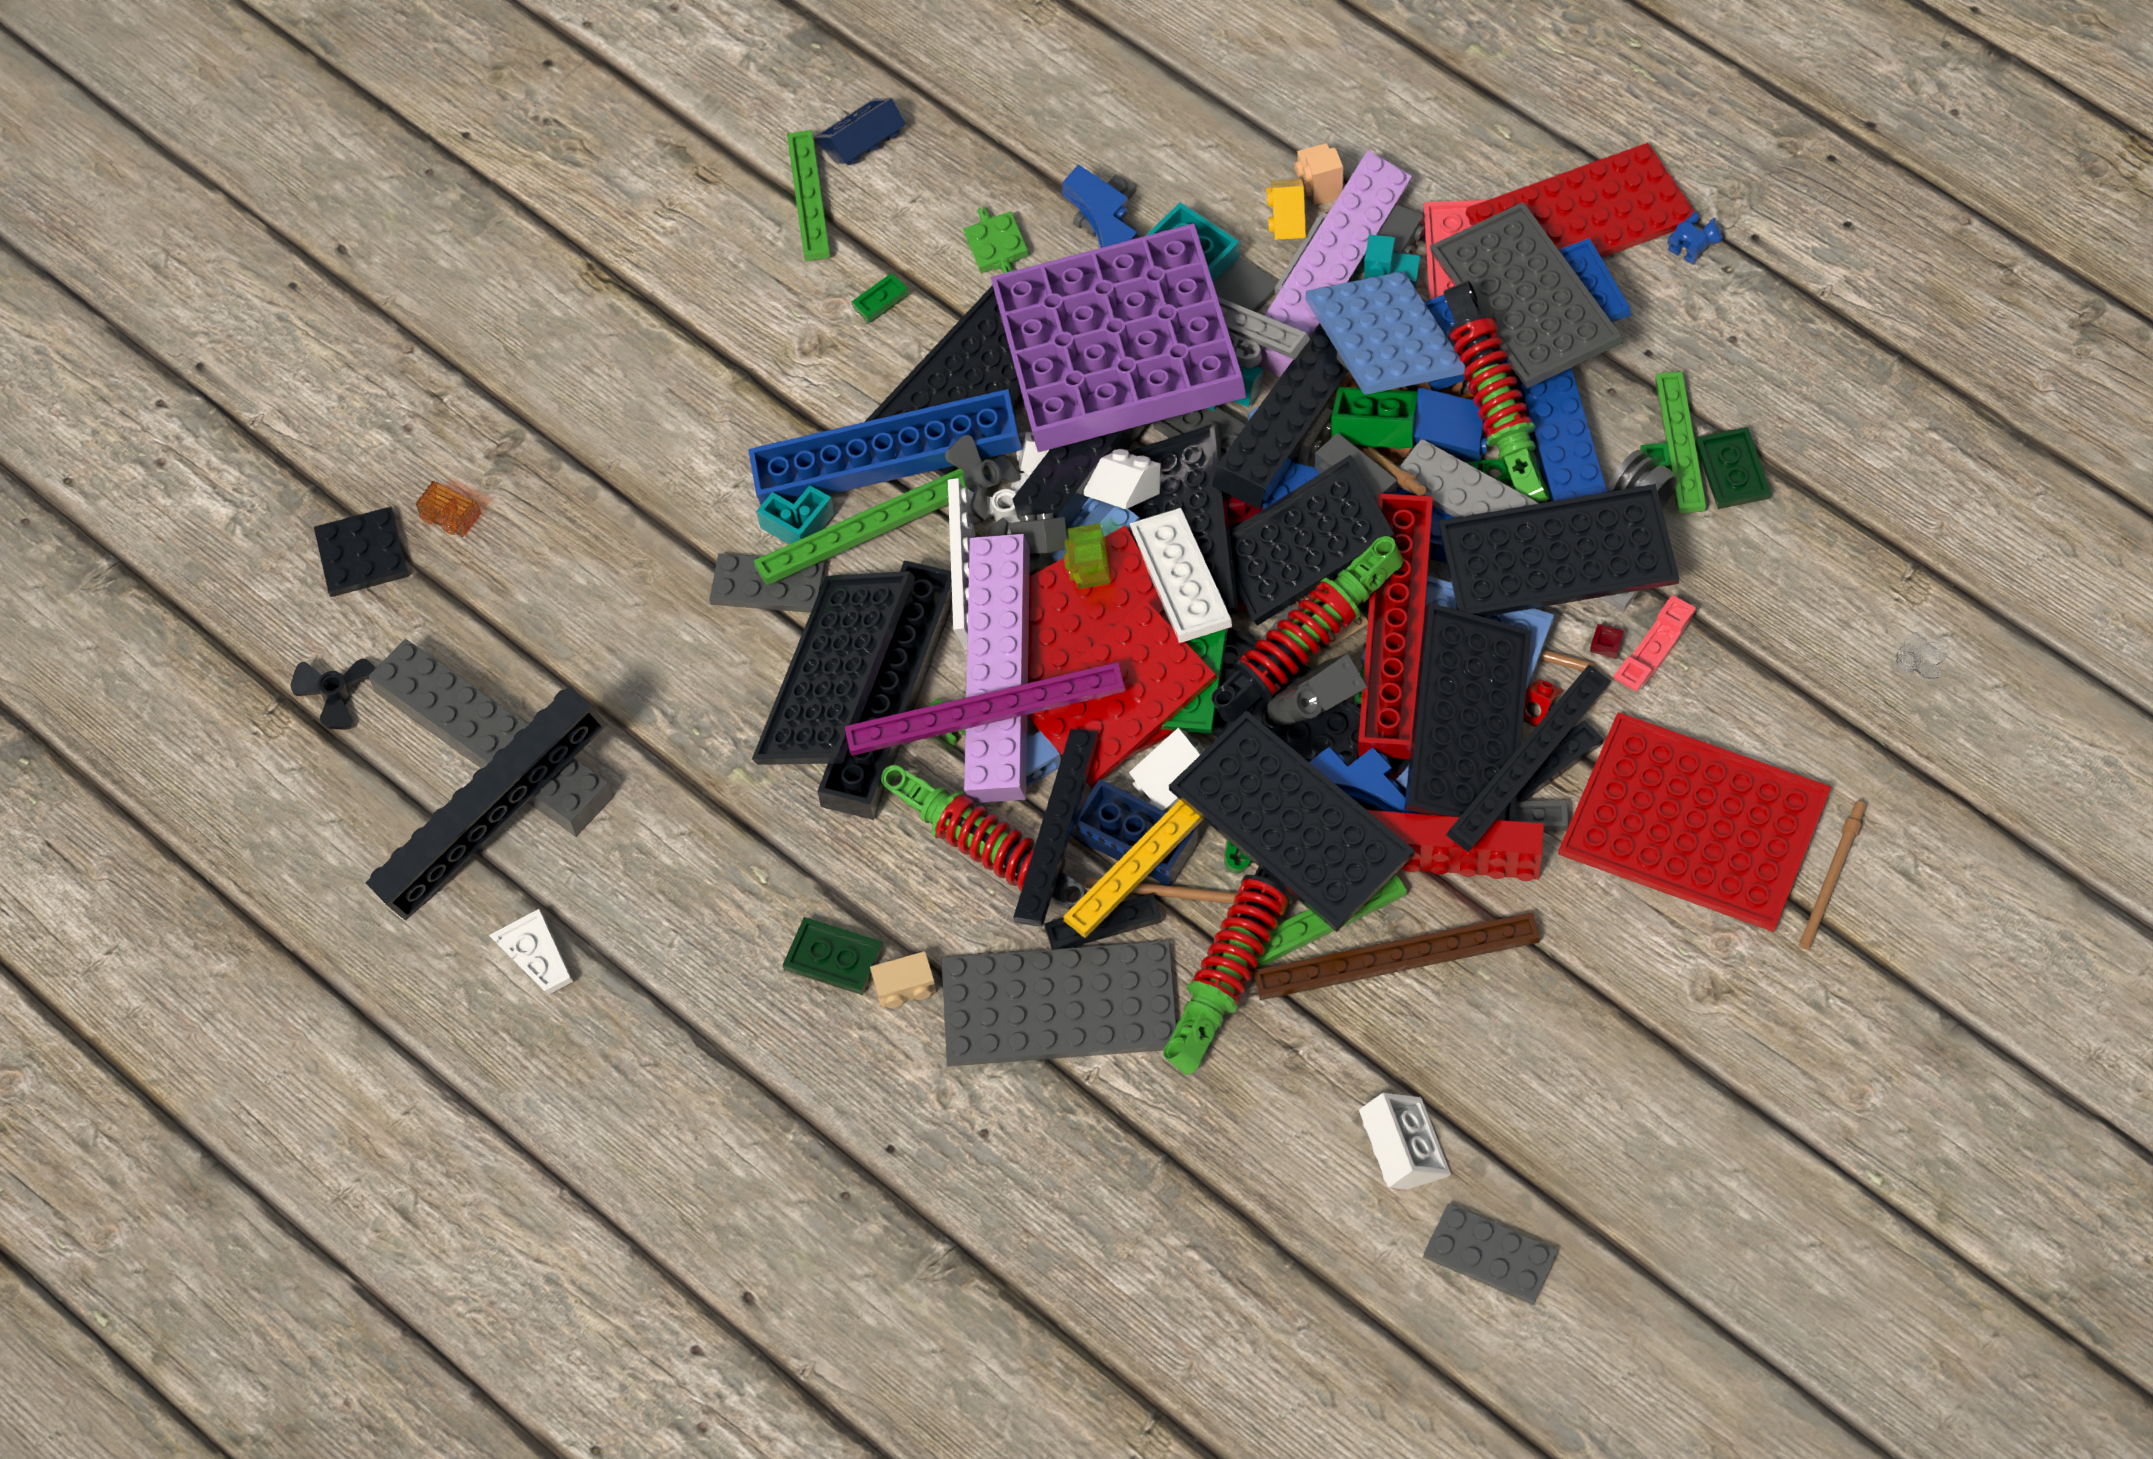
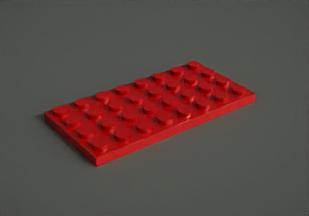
[1465,142,1695,258]

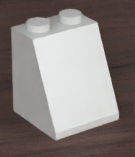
[1129,728,1206,812]

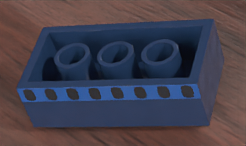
[1072,779,1198,886]

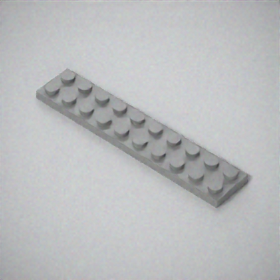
[1397,440,1639,611]

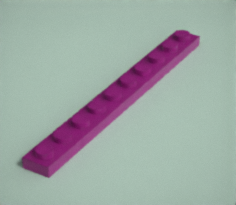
[844,662,1125,756]

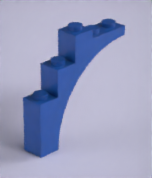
[1062,164,1137,248]
[1309,747,1420,814]

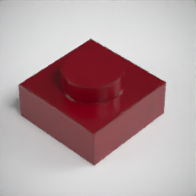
[1590,624,1624,659]

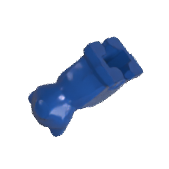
[1667,212,1723,264]

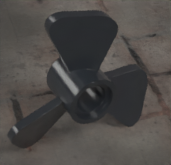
[290,658,375,730]

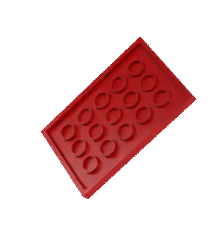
[1027,599,1217,788]

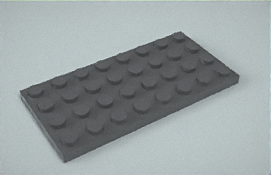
[1430,202,1623,388]
[942,941,1176,1067]

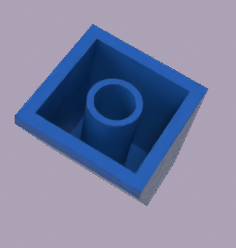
[1413,388,1488,462]

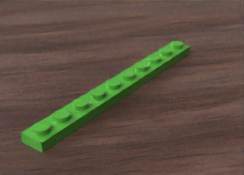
[754,457,995,585]

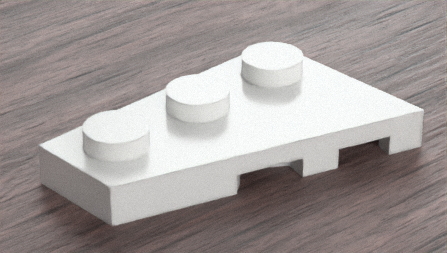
[489,909,573,995]

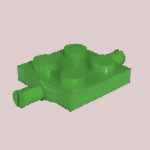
[963,206,1029,274]

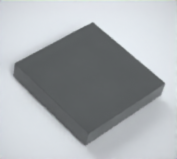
[1213,257,1278,312]

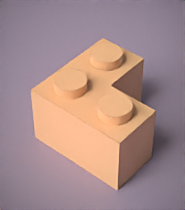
[1294,143,1343,206]

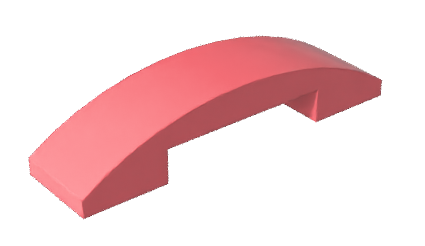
[1613,595,1696,692]

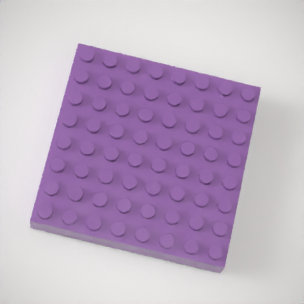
[991,223,1246,452]

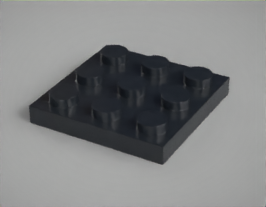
[314,506,409,598]

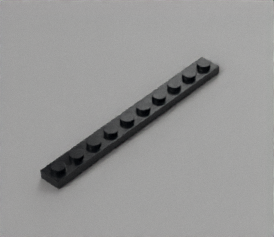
[1446,665,1611,853]

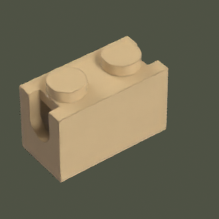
[870,951,936,1009]

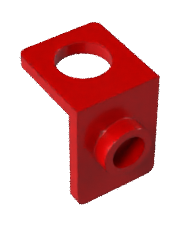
[1523,679,1563,726]

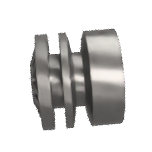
[1607,450,1678,509]

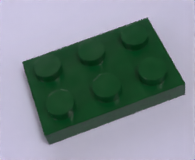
[1695,427,1771,509]
[782,917,884,995]

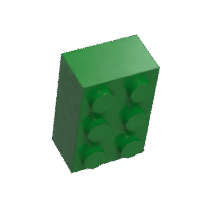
[1332,387,1418,449]

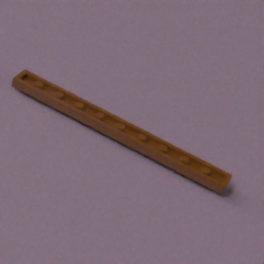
[1253,912,1540,1000]

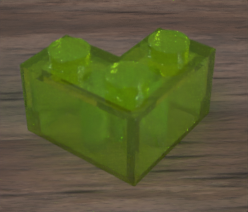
[1064,523,1111,589]

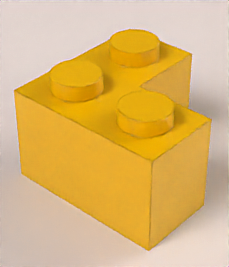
[1266,179,1306,240]

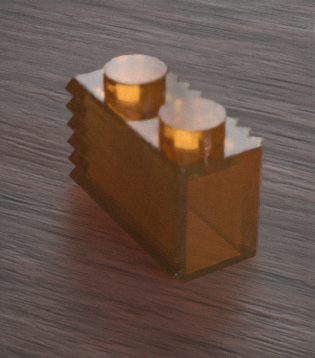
[416,480,481,537]

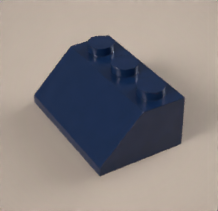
[813,98,906,166]

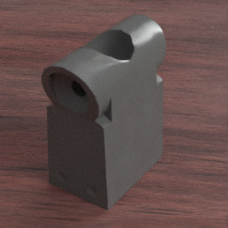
[1267,653,1367,726]

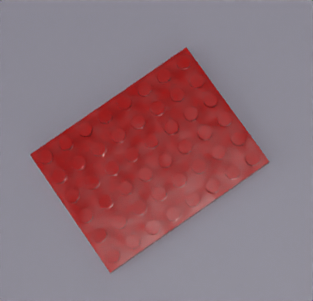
[1028,525,1217,761]
[1558,712,1831,932]

